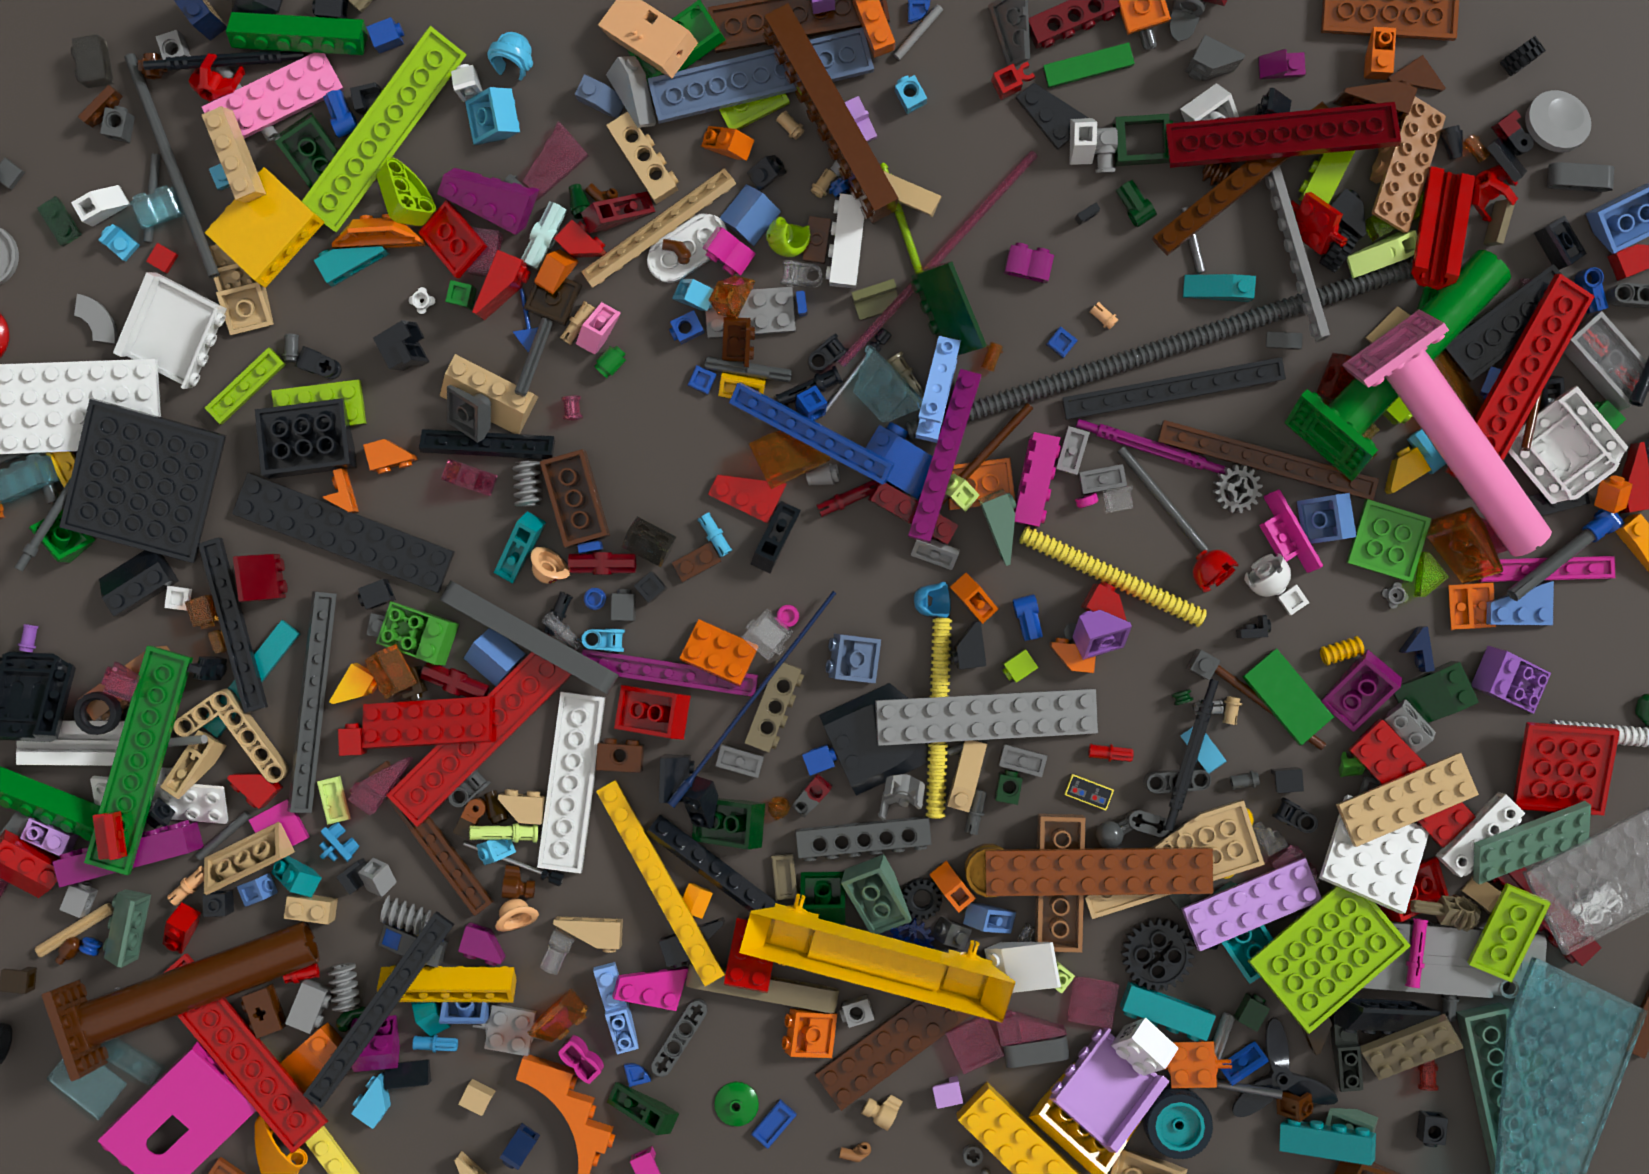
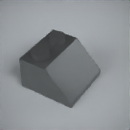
[1185,35,1245,81]

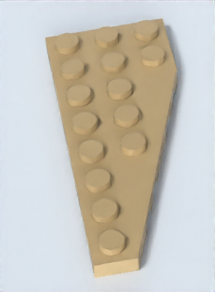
[1084,799,1265,919]

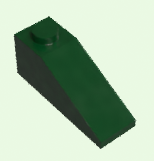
[607,1082,679,1135]

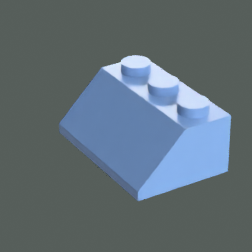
[1585,183,1649,254]

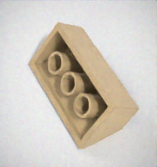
[440,354,538,434]

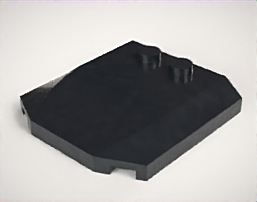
[0,652,76,742]
[819,683,927,796]

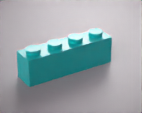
[1120,981,1216,1042]
[1279,1118,1376,1166]

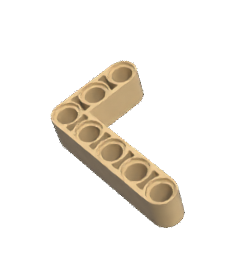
[174,689,289,783]

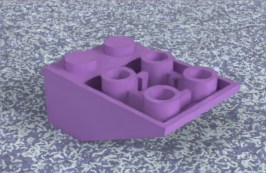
[1471,646,1551,714]

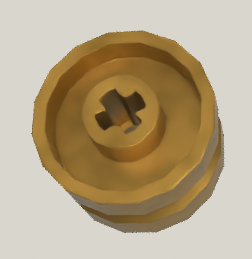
[965,844,1004,897]

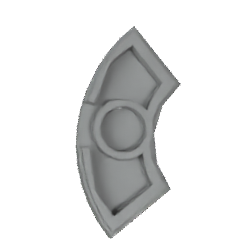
[74,294,118,344]

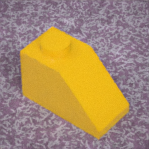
[1385,447,1431,494]
[329,663,379,704]

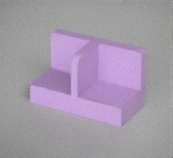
[845,96,877,142]

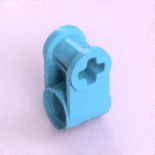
[581,629,625,652]

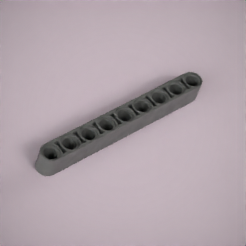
[439,580,619,695]

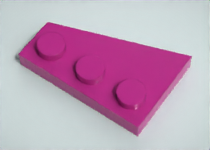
[612,966,688,1011]

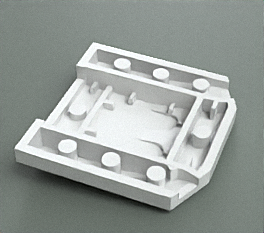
[1508,386,1628,504]

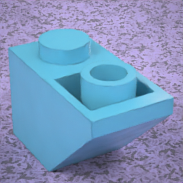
[351,1072,391,1129]

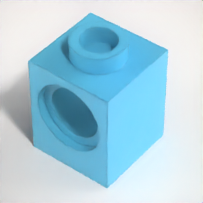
[895,75,927,114]

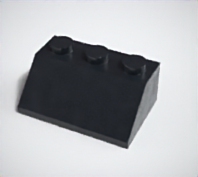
[99,550,179,616]

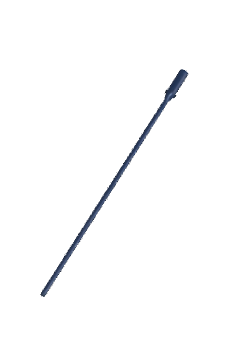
[667,591,836,808]

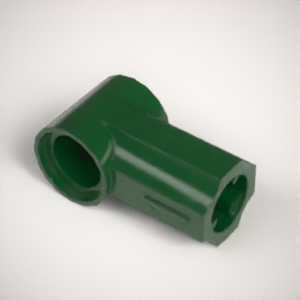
[1116,179,1157,228]

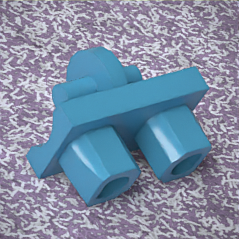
[319,822,359,863]

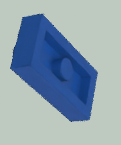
[1221,1041,1269,1086]

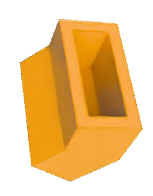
[683,883,713,919]

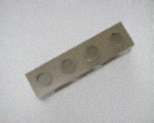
[745,659,804,753]

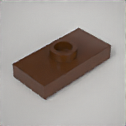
[802,216,831,264]

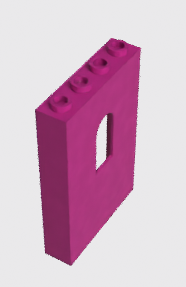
[98,1041,256,1174]

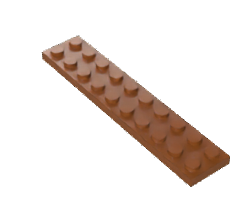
[985,847,1213,896]

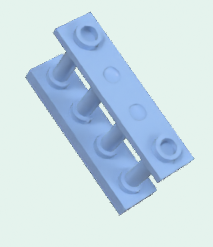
[915,336,961,443]

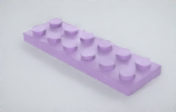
[1181,858,1321,951]

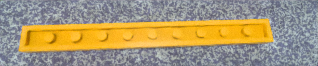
[596,780,725,986]

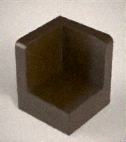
[0,967,37,994]

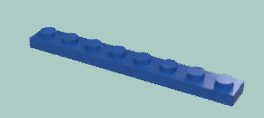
[729,382,894,485]

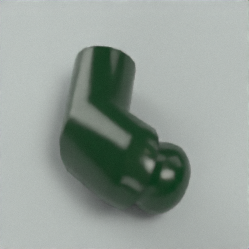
[336,1006,366,1032]

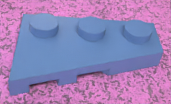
[1486,581,1554,625]

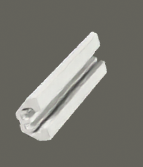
[16,720,125,766]

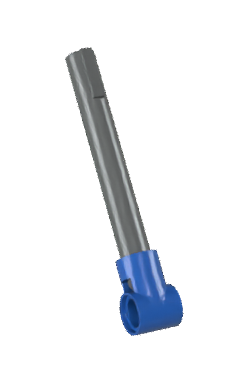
[1507,509,1625,601]

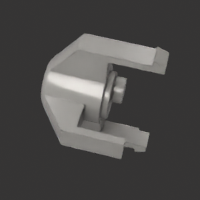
[878,774,925,820]

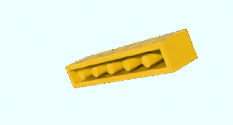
[377,966,517,1003]

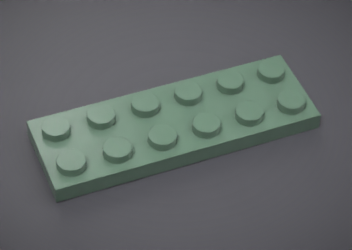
[1473,801,1591,884]

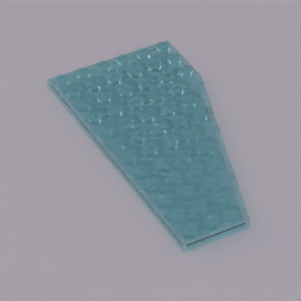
[1494,957,1648,1174]

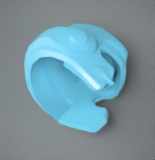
[487,32,533,81]

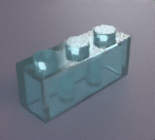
[0,453,59,504]

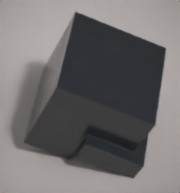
[373,320,429,371]

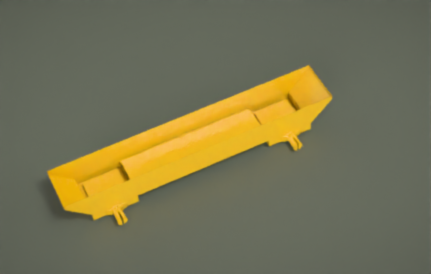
[739,894,1015,1023]

